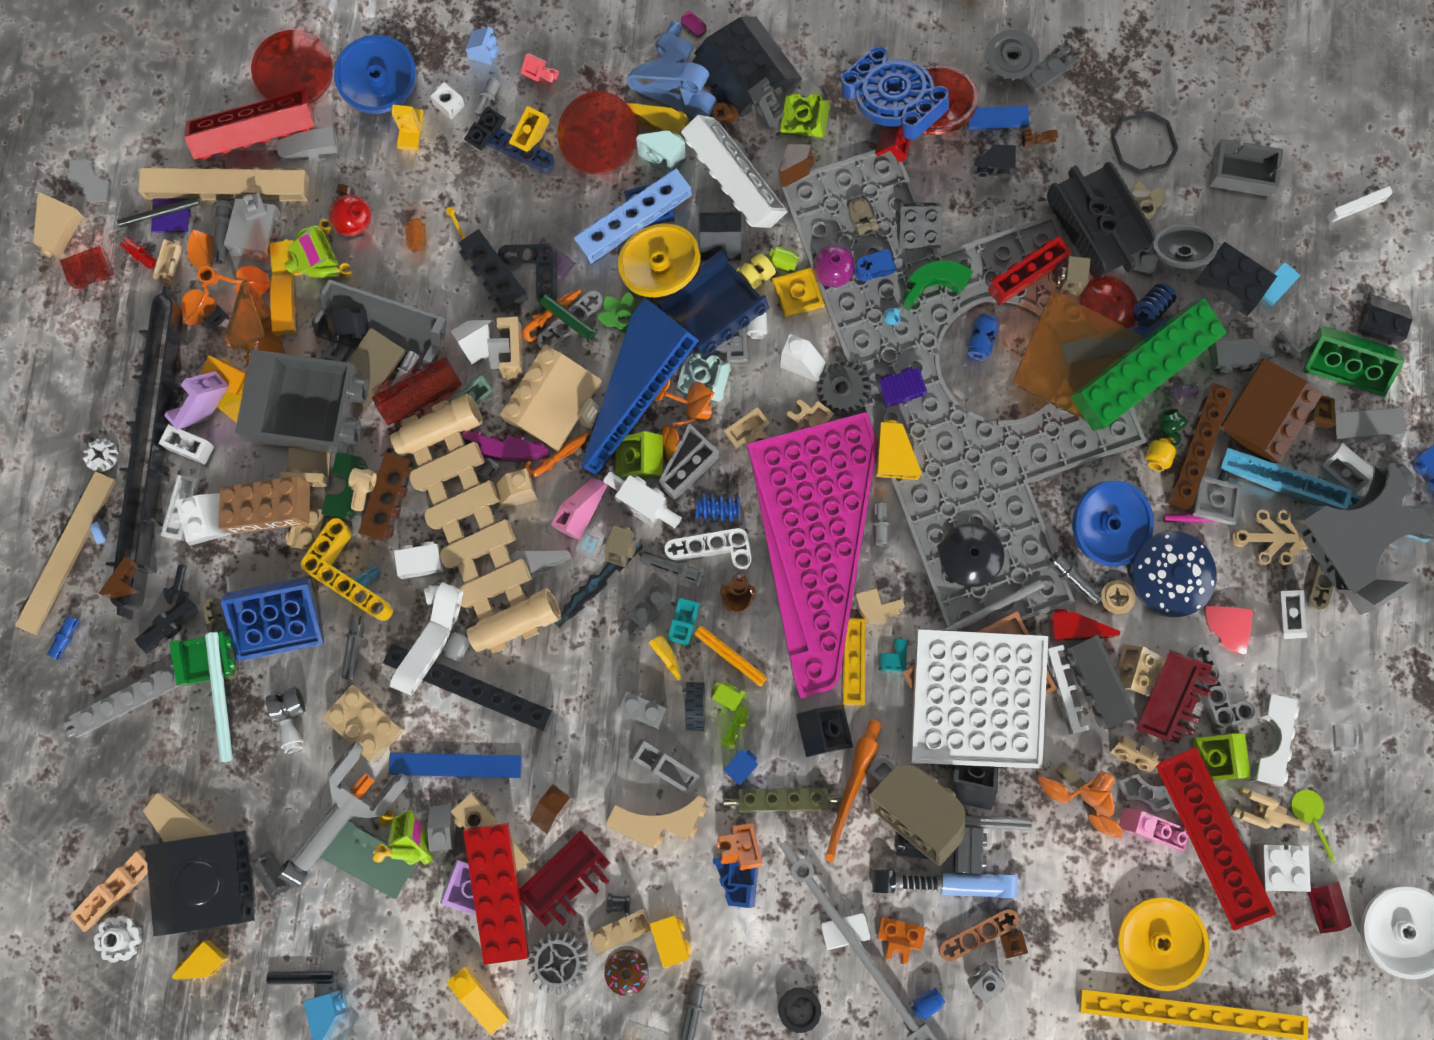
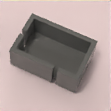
[1209,139,1283,197]

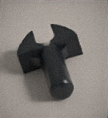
[164,564,189,604]

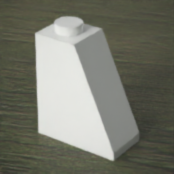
[780,334,826,383]

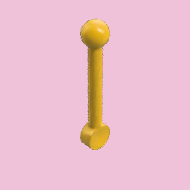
[446,207,466,240]

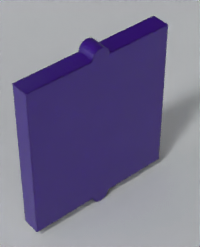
[151,199,191,233]

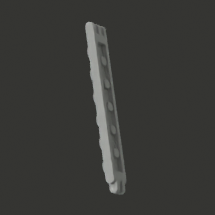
[62,664,179,737]

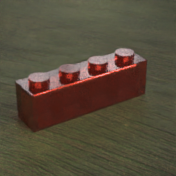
[372,356,462,425]

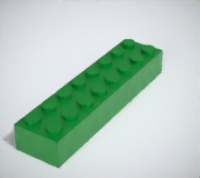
[1070,298,1227,431]

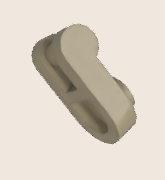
[848,198,878,236]

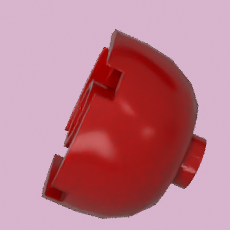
[329,194,372,237]

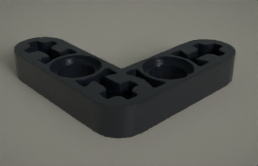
[498,244,557,303]

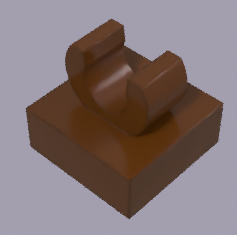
[999,930,1028,959]

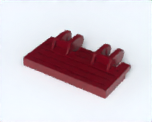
[1136,649,1218,744]
[519,831,611,927]

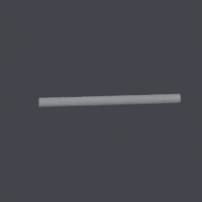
[941,579,1044,631]

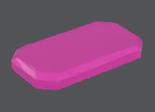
[681,12,707,36]

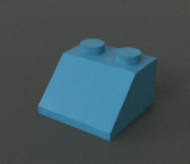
[303,989,347,1040]

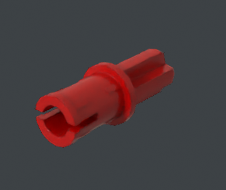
[120,237,157,270]

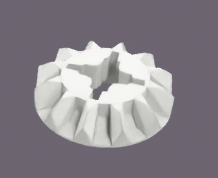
[83,438,118,472]

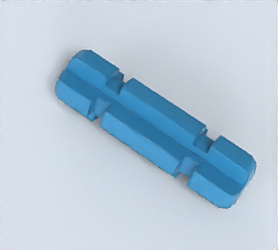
[344,565,380,591]

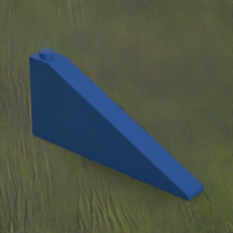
[581,298,699,475]

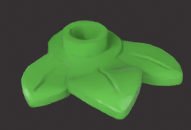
[598,292,636,330]

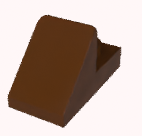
[1305,395,1336,430]
[99,556,140,599]

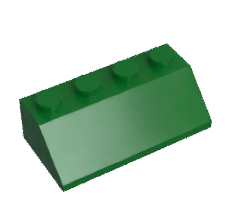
[1304,325,1404,397]

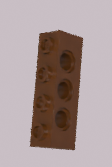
[358,452,415,544]

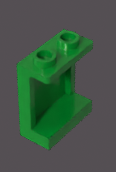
[169,631,237,687]

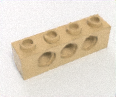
[451,793,531,873]

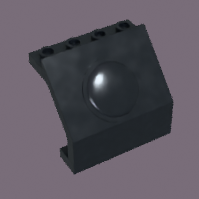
[146,831,255,936]

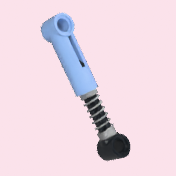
[872,869,1017,898]

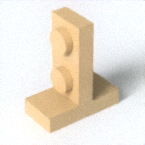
[588,909,651,954]

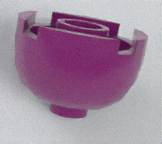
[813,245,855,288]

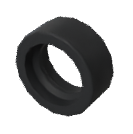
[778,988,821,1033]

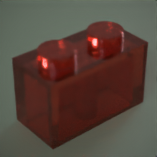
[60,246,115,289]

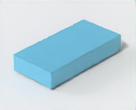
[1263,262,1301,306]

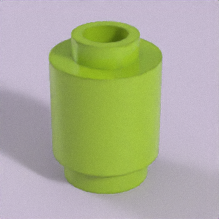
[768,245,799,271]

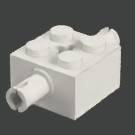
[603,471,682,529]

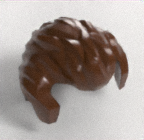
[720,573,756,613]

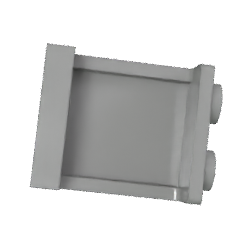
[224,198,281,260]

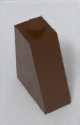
[530,784,575,835]

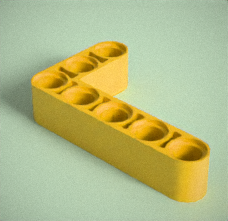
[301,518,393,621]

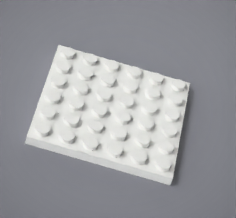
[910,629,1048,769]

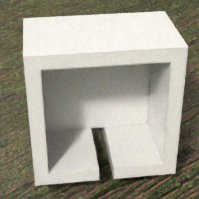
[1255,845,1311,892]

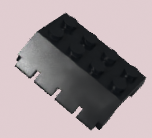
[692,16,802,118]

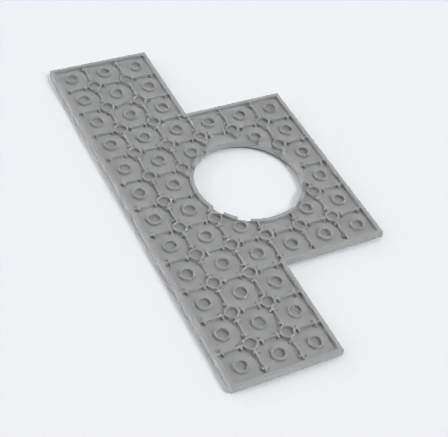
[779,150,1147,632]

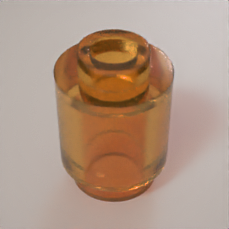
[405,219,427,251]

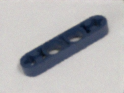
[487,129,555,172]

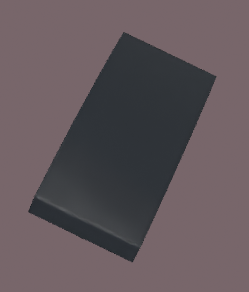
[464,106,506,151]

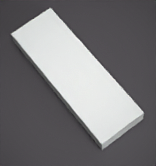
[1327,186,1393,223]
[161,474,200,541]

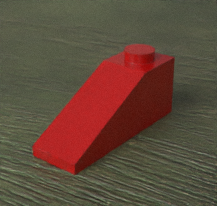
[1048,609,1120,641]

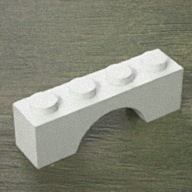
[1250,694,1299,787]

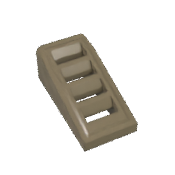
[577,396,600,432]

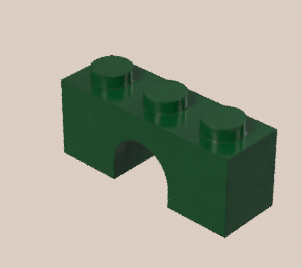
[321,452,368,523]

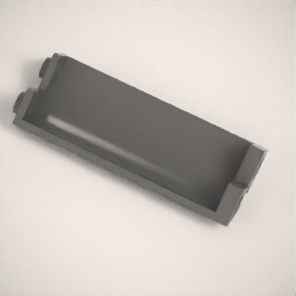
[312,279,447,375]

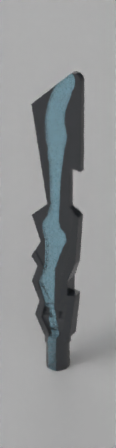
[554,544,643,628]

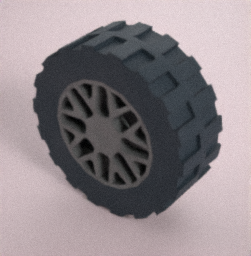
[685,682,705,731]

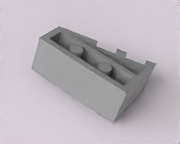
[1335,408,1406,445]
[659,423,719,502]

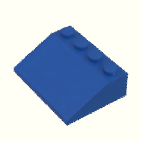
[220,576,324,661]

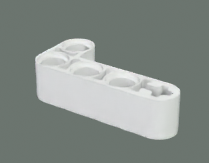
[665,528,751,572]

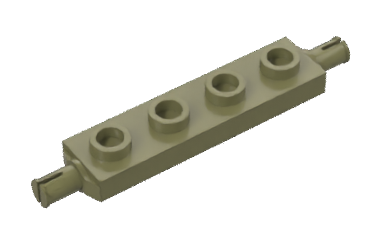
[723,788,843,813]

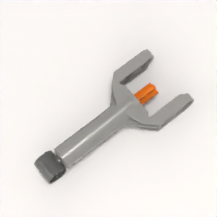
[277,741,409,889]

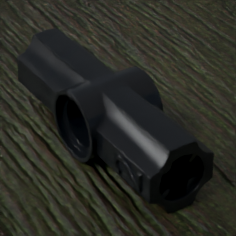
[135,596,199,654]

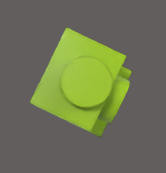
[710,682,746,713]

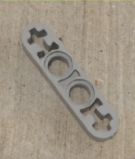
[537,291,603,350]

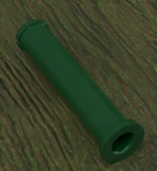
[539,294,598,343]

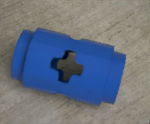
[967,314,999,361]

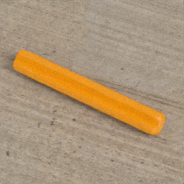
[695,626,767,686]

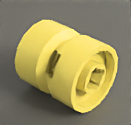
[736,252,776,290]

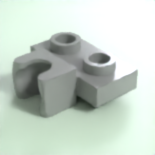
[711,328,748,363]

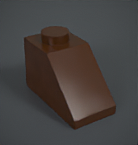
[779,144,816,187]

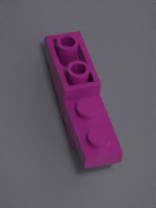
[462,429,550,462]

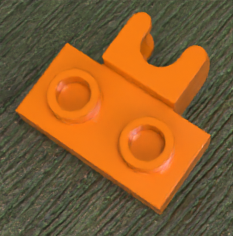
[717,823,763,870]
[877,916,926,965]

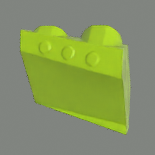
[780,93,830,138]

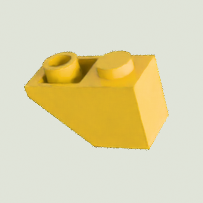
[171,940,229,980]

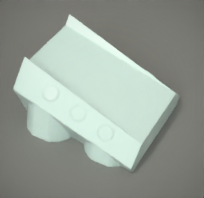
[676,353,731,402]

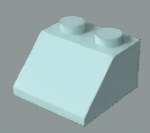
[636,130,685,173]

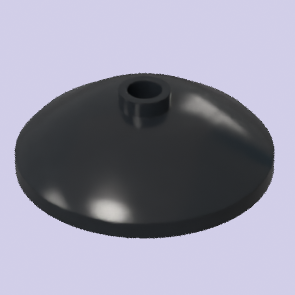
[939,523,1004,588]

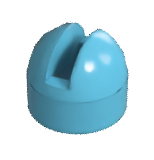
[883,308,900,325]

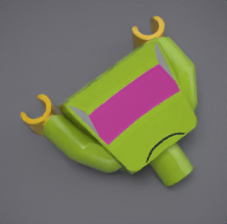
[285,219,352,278]
[373,809,434,865]

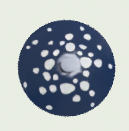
[1130,531,1217,618]

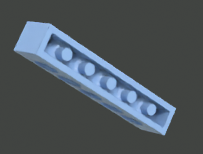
[574,168,692,264]

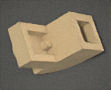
[854,588,905,625]

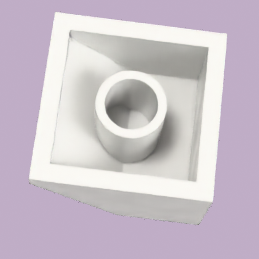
[175,493,231,546]

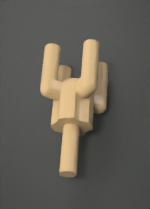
[1231,786,1308,831]

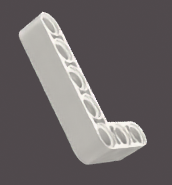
[390,582,463,696]

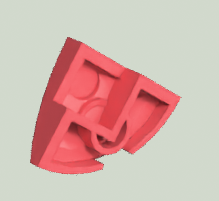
[1204,606,1253,654]

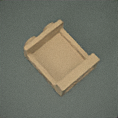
[497,317,525,381]

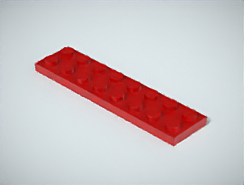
[1156,746,1276,931]

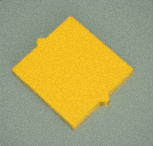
[269,239,303,276]

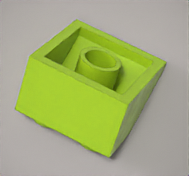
[616,431,663,480]
[1192,733,1251,781]

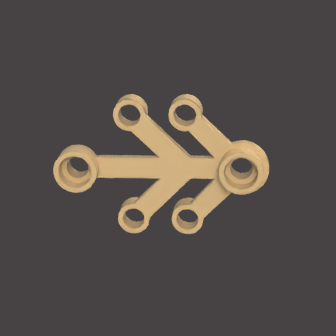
[1230,509,1308,566]

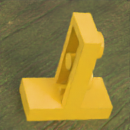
[391,105,424,151]

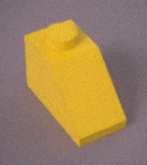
[509,106,550,152]

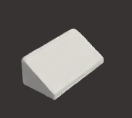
[821,913,871,950]

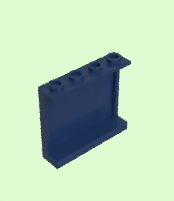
[655,250,769,357]

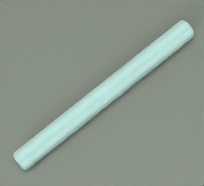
[205,632,233,762]

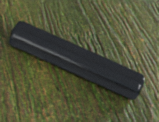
[266,971,334,985]

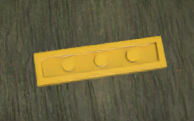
[843,618,866,705]

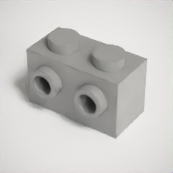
[618,690,667,730]

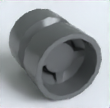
[265,686,306,723]

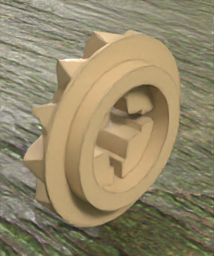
[1101,580,1135,615]

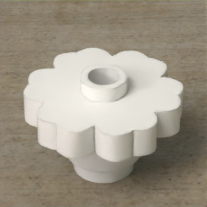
[94,915,142,963]

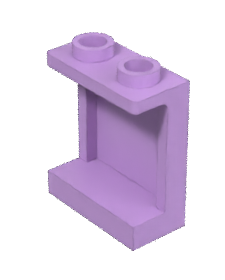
[164,371,229,430]

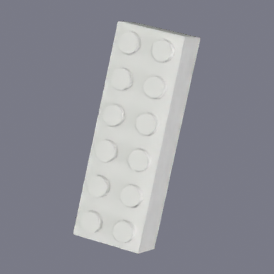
[681,115,788,228]

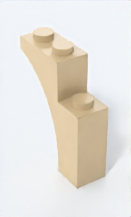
[605,796,708,849]

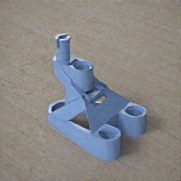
[627,20,717,118]

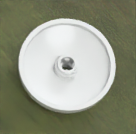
[1361,886,1434,979]

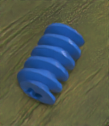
[696,493,740,522]

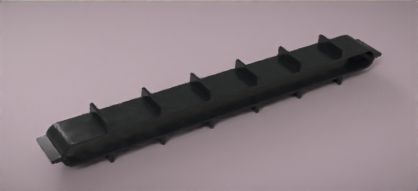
[105,286,188,620]

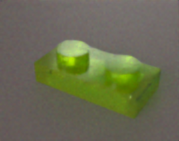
[720,705,750,749]

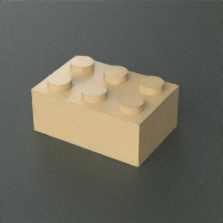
[322,685,405,763]

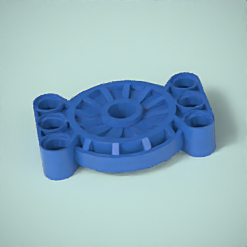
[841,46,949,139]

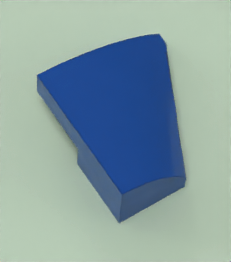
[713,858,758,908]

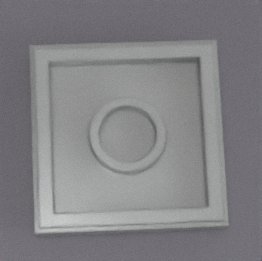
[1192,476,1242,526]

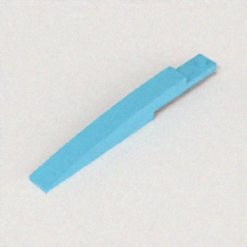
[1220,448,1430,542]

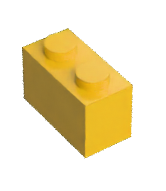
[650,914,692,968]

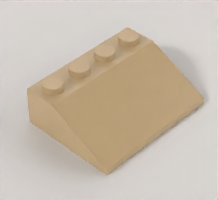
[500,345,602,451]

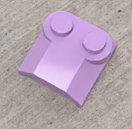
[440,859,476,915]

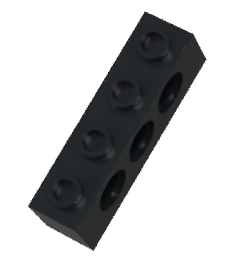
[458,229,529,313]

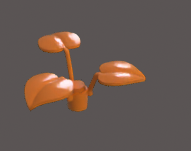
[181,230,271,325]
[654,379,715,463]
[1037,771,1123,839]

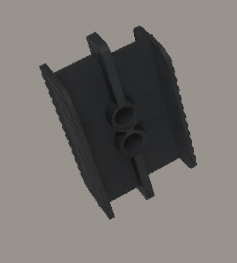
[1047,162,1155,280]

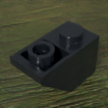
[971,144,1016,178]

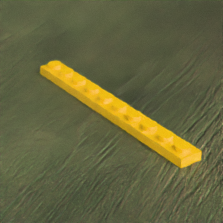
[1079,989,1309,1040]

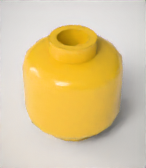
[1145,438,1177,471]

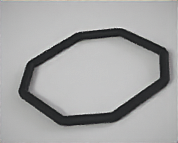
[1111,111,1178,174]

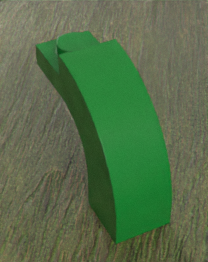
[902,261,974,311]

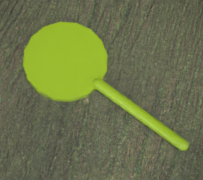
[1291,790,1335,862]

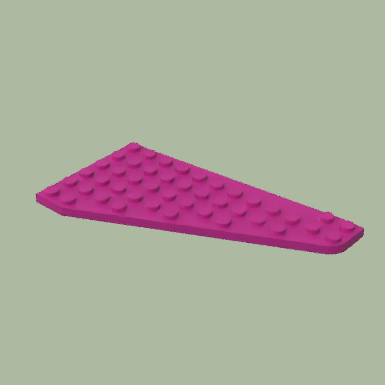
[746,412,877,699]

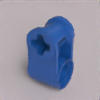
[855,249,897,281]

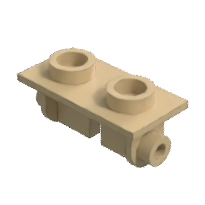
[152,239,182,285]
[1110,736,1159,772]

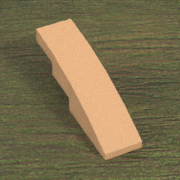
[70,850,148,933]

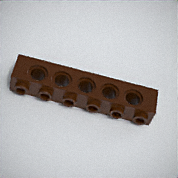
[1165,382,1233,511]

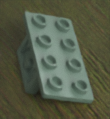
[320,821,417,899]

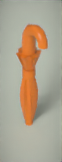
[522,289,582,342]
[523,432,591,477]

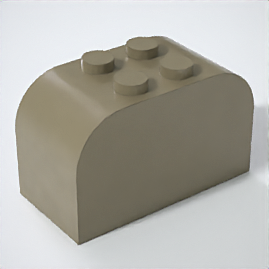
[869,765,965,867]

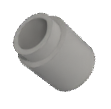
[443,629,470,663]

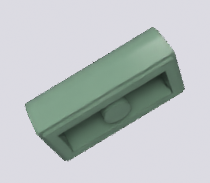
[447,374,494,404]

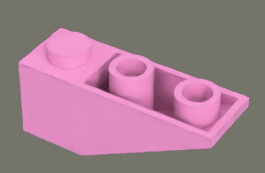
[551,478,608,540]
[1119,807,1189,852]

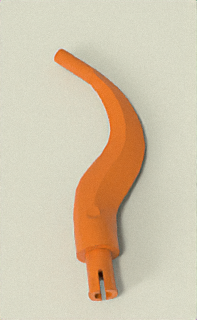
[825,720,882,862]

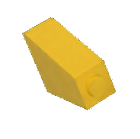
[876,420,921,480]

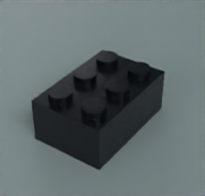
[1195,241,1277,316]

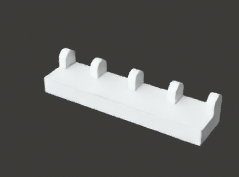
[1047,645,1089,735]

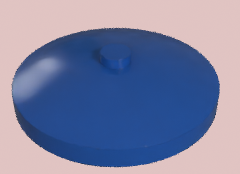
[334,35,417,114]
[1072,481,1154,567]

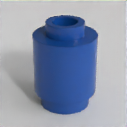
[911,987,946,1020]

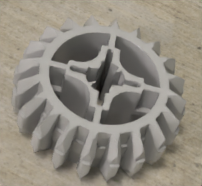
[527,931,589,995]

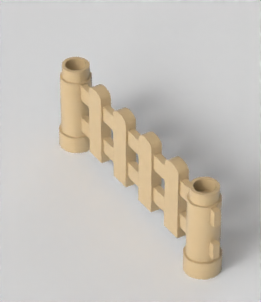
[390,394,561,654]

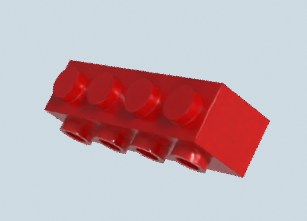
[988,236,1072,306]

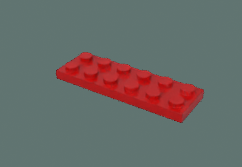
[463,823,529,965]

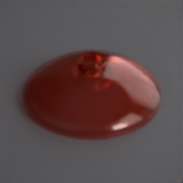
[1080,275,1138,334]

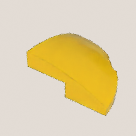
[649,636,681,680]

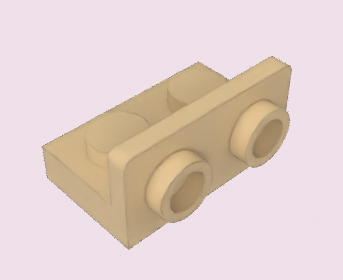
[286,507,326,551]

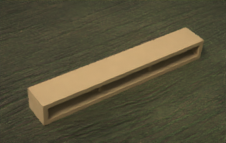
[138,166,310,201]

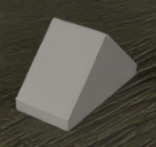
[487,338,511,369]

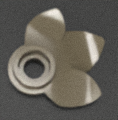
[1132,181,1164,220]

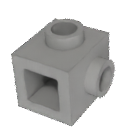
[967,961,1006,1004]

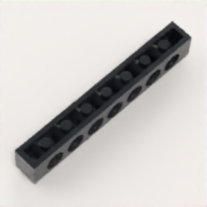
[383,643,555,732]

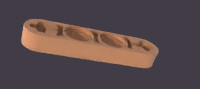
[938,909,1019,961]

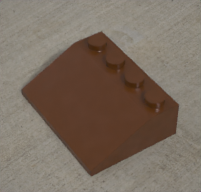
[1220,358,1322,463]

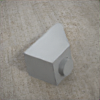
[427,804,455,852]

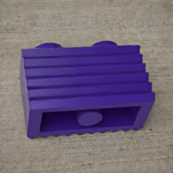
[877,367,927,408]

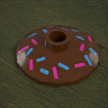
[604,950,649,996]

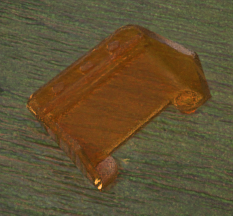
[224,280,286,366]

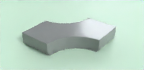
[68,160,111,203]
[1116,772,1175,814]

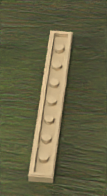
[15,471,116,635]

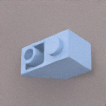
[466,27,499,65]

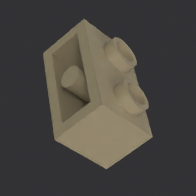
[1056,256,1090,298]
[604,525,637,568]

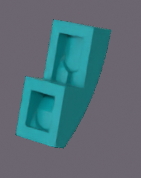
[667,597,700,646]

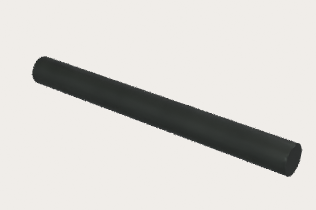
[117,197,200,228]

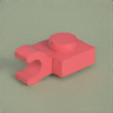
[520,53,559,82]

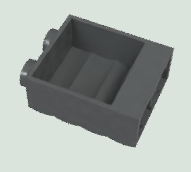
[235,349,369,454]

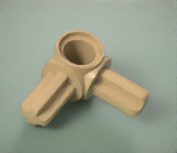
[348,468,377,511]

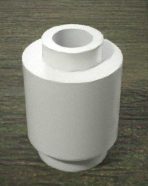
[746,312,768,339]

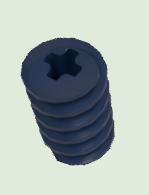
[1133,283,1177,327]

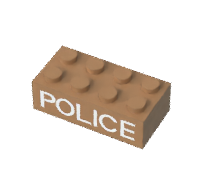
[219,476,310,535]

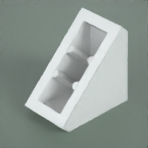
[450,320,494,366]

